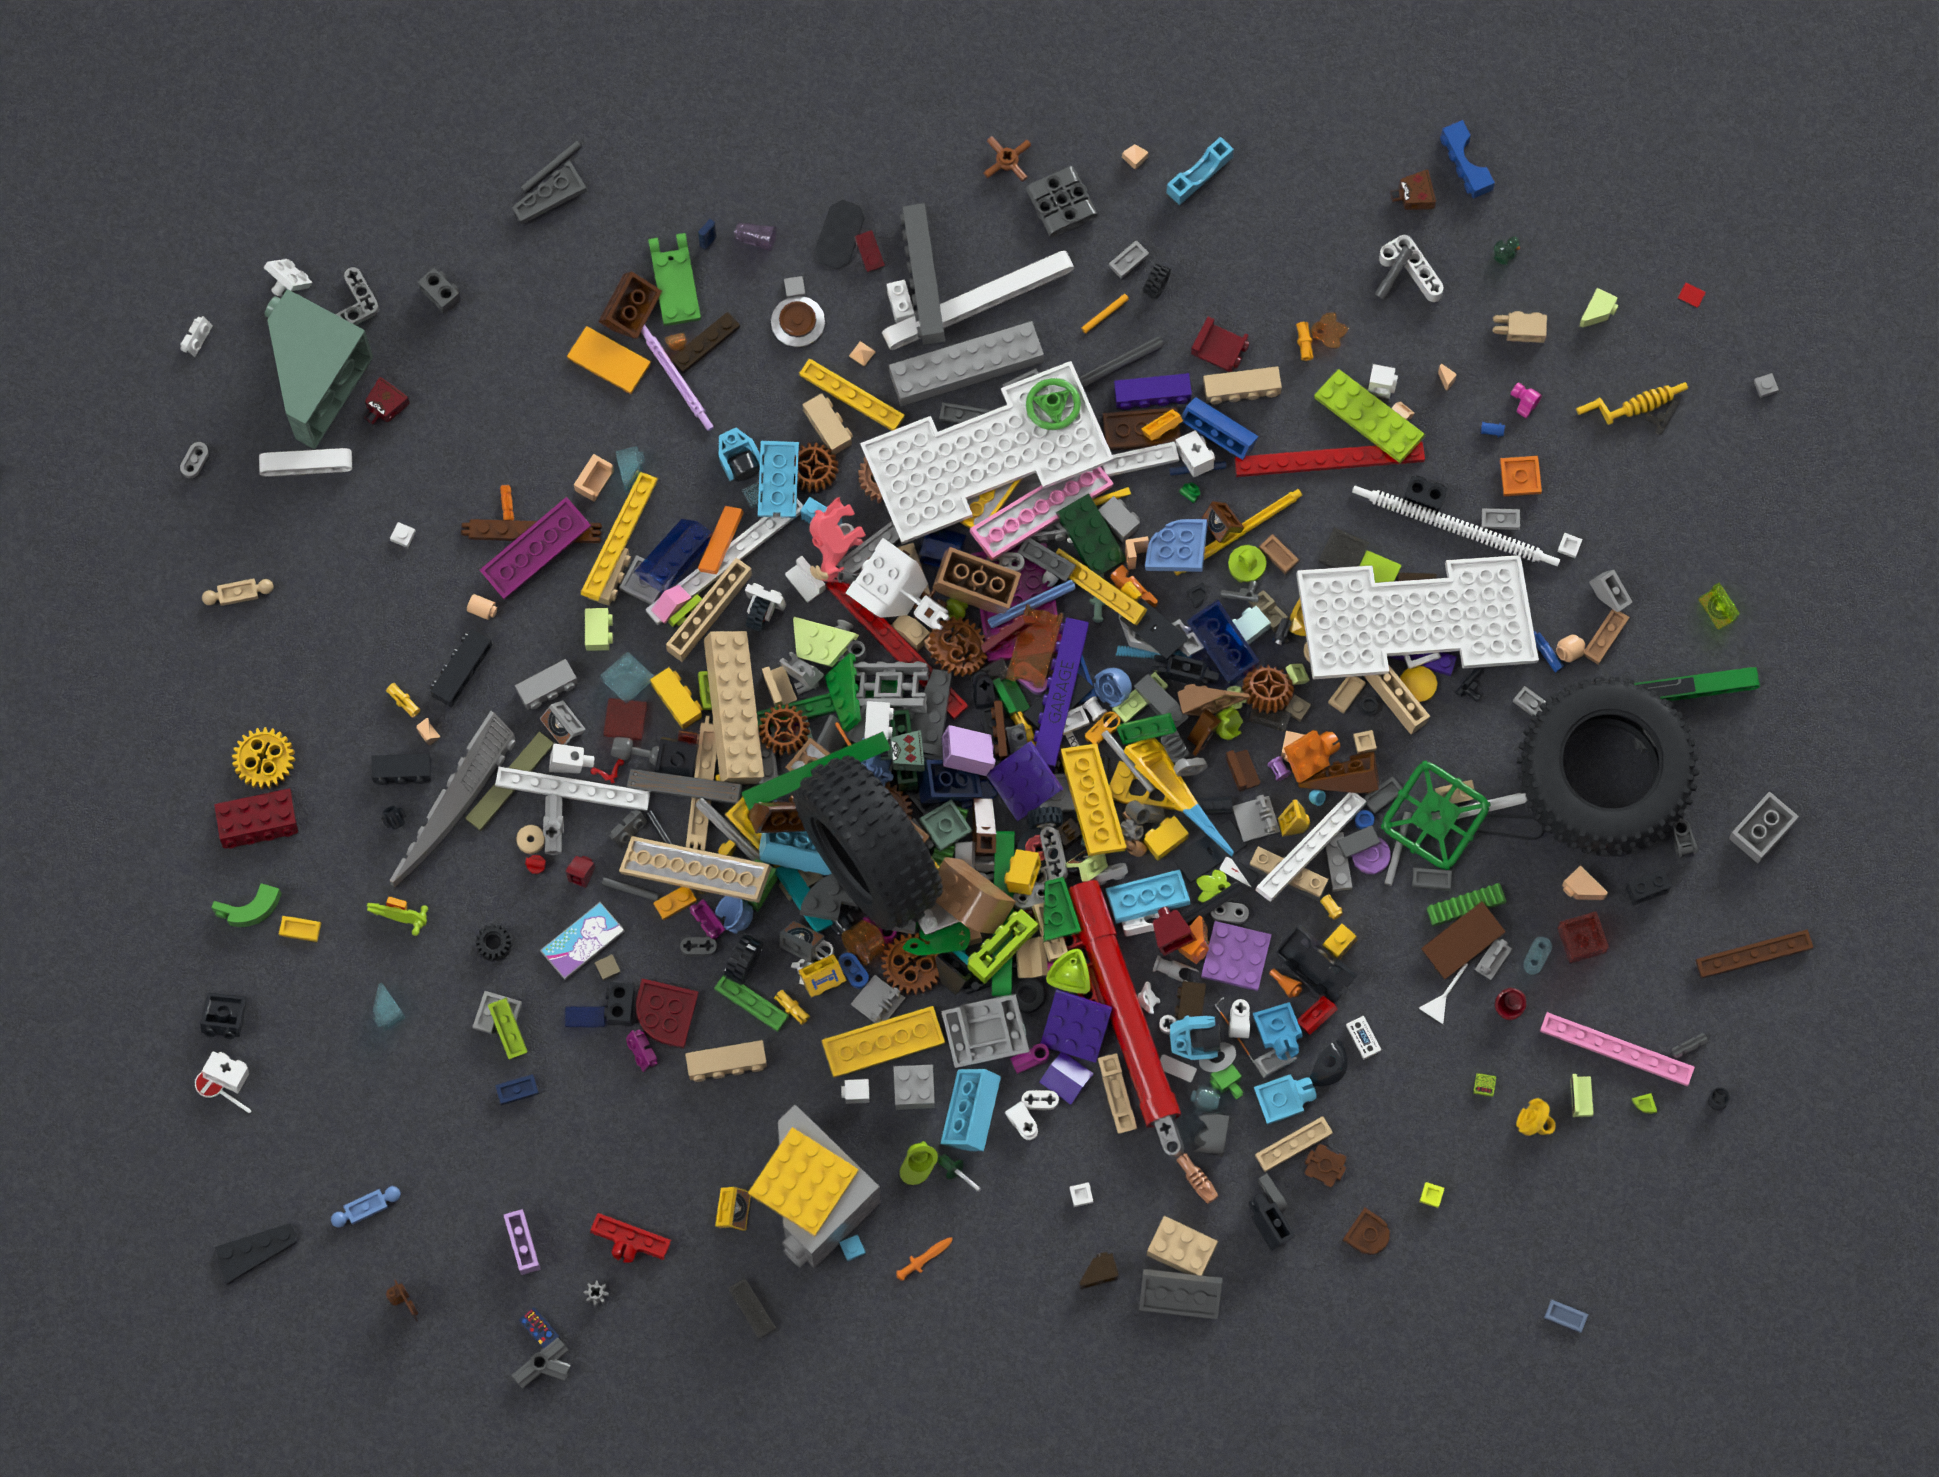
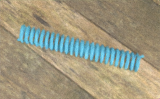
[1116,645,1192,659]

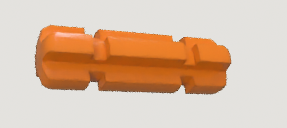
[500,485,514,520]

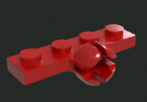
[590,1213,671,1263]

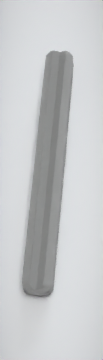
[695,798,766,864]

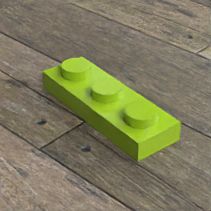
[488,997,528,1059]

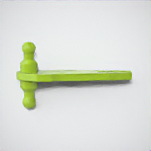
[367,903,428,936]

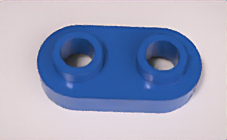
[838,952,869,989]

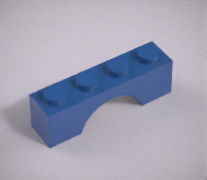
[1440,120,1495,198]

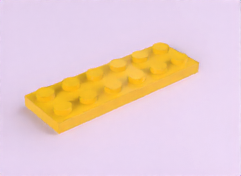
[1059,744,1126,856]
[821,1006,945,1078]

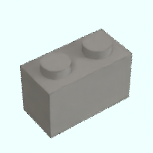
[1099,496,1140,543]

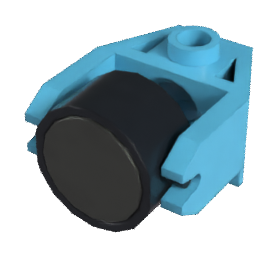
[719,428,764,482]
[1170,1015,1221,1060]

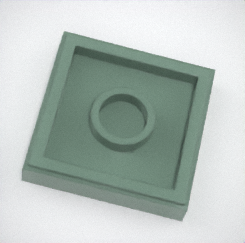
[919,799,972,852]

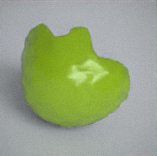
[1215,707,1243,740]

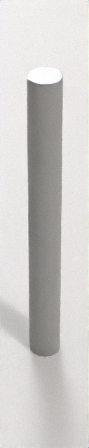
[1101,730,1155,793]
[1384,812,1412,886]

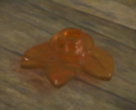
[1311,312,1348,348]

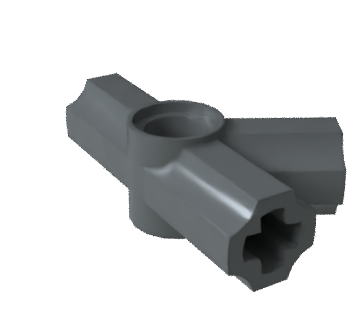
[511,1337,571,1389]

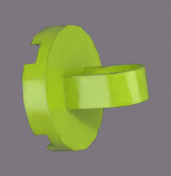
[1228,545,1266,582]

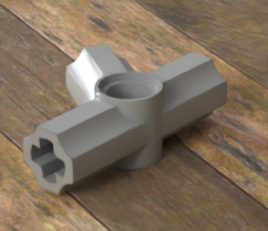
[543,795,564,855]

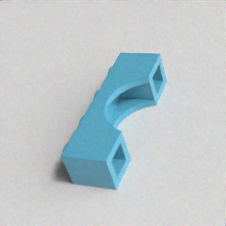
[1166,137,1234,205]

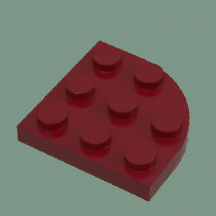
[636,978,699,1049]

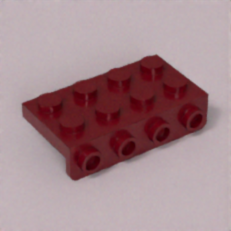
[214,788,298,849]

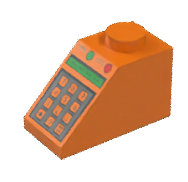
[1178,915,1209,964]

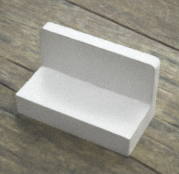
[785,556,826,603]

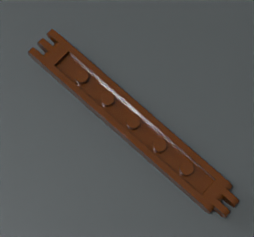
[461,519,602,543]

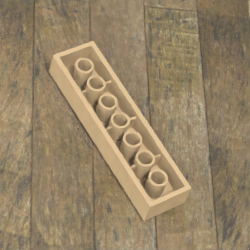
[704,631,764,784]

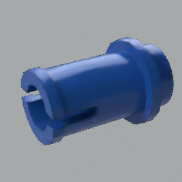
[1481,422,1505,438]

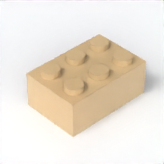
[1147,1216,1218,1276]

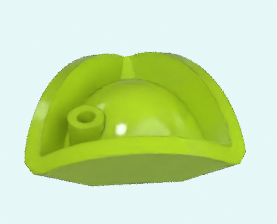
[1046,949,1090,994]

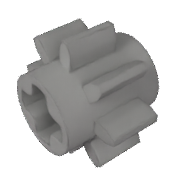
[1120,818,1143,842]
[584,1281,609,1307]

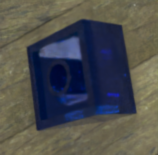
[919,529,966,567]

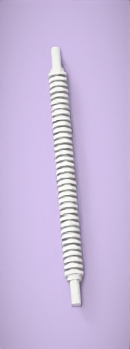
[1352,486,1560,566]

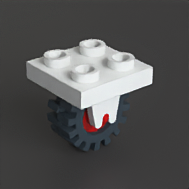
[745,583,786,632]

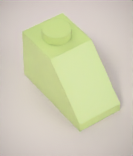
[1579,288,1618,327]

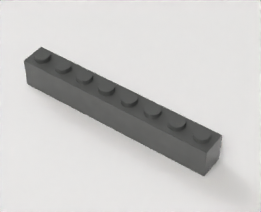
[900,203,945,345]

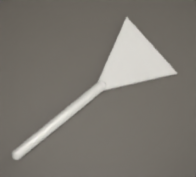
[1419,963,1468,1024]

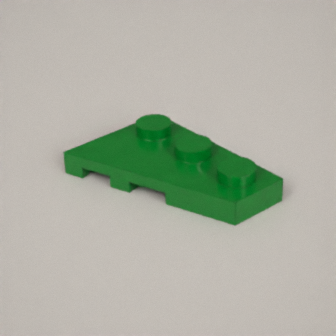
[1043,877,1081,943]

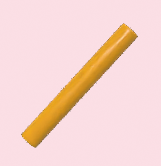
[1081,294,1129,333]

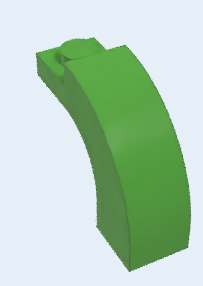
[211,883,282,927]

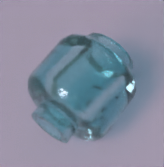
[1191,1085,1220,1113]

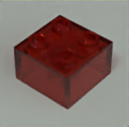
[1557,911,1609,964]

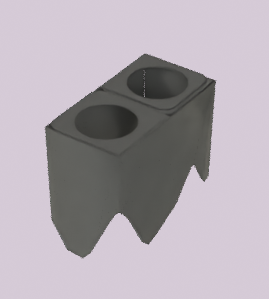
[1193,1111,1230,1156]

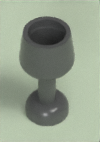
[611,737,659,766]

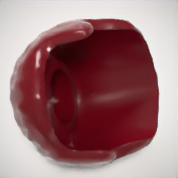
[1494,988,1526,1020]

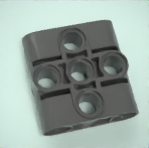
[1026,166,1098,237]

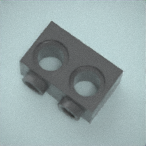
[418,268,461,314]

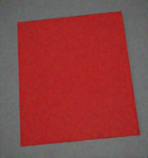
[1678,283,1706,307]

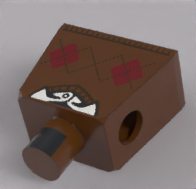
[1390,169,1436,210]

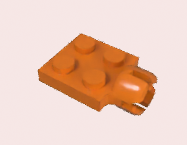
[1284,730,1340,783]

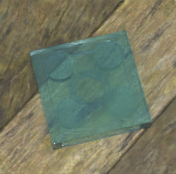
[600,652,654,703]

